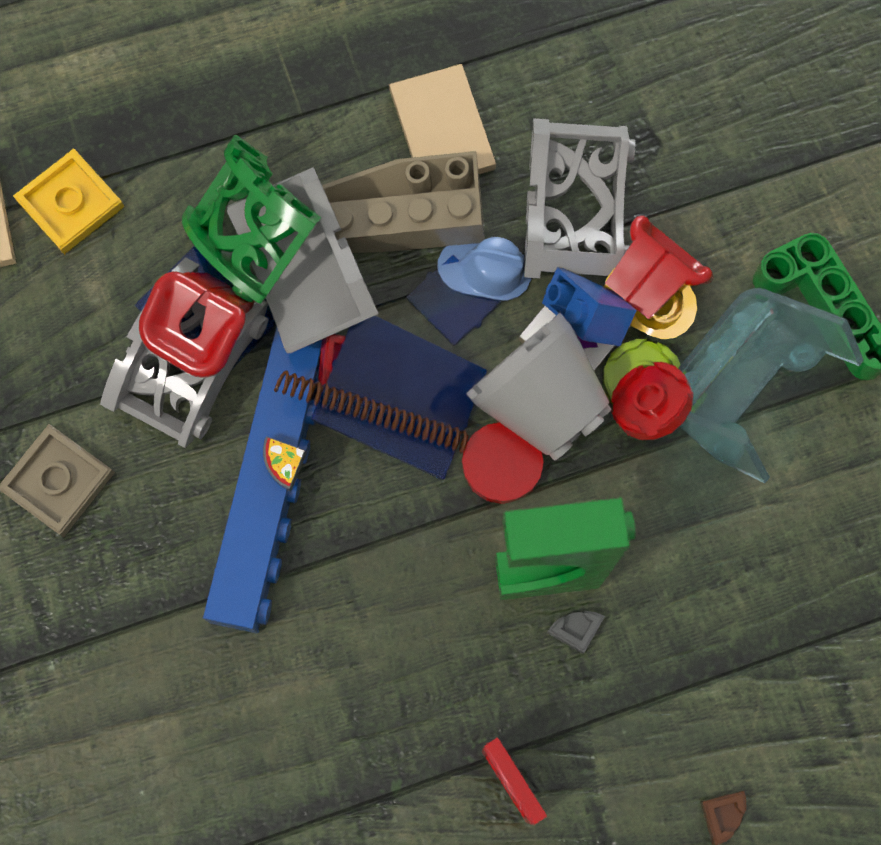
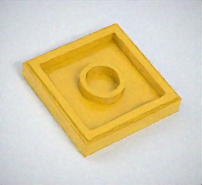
[13,149,125,255]

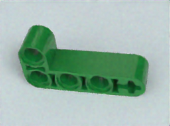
[753,233,881,380]

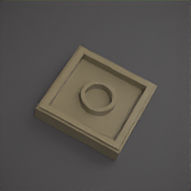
[0,424,115,537]

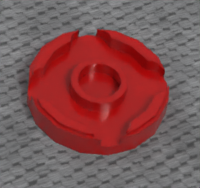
[611,362,694,440]
[462,422,544,504]

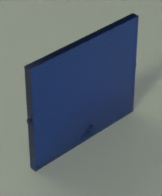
[310,316,487,480]

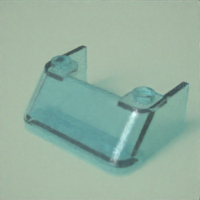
[678,288,864,483]

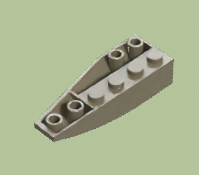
[322,151,485,253]

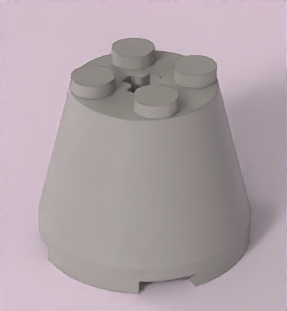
[466,312,611,461]

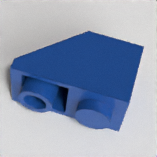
[542,267,637,346]

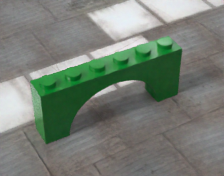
[495,498,635,600]

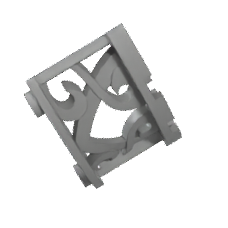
[524,118,635,278]
[100,258,268,448]

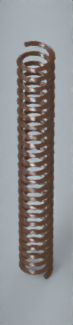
[274,370,469,453]

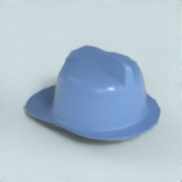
[438,237,531,301]

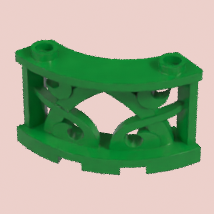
[182,134,321,304]

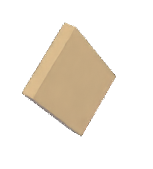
[389,64,496,174]

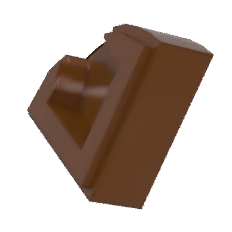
[700,791,746,845]

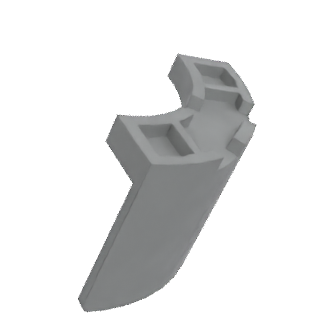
[227,167,379,353]

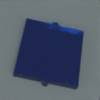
[406,255,501,346]

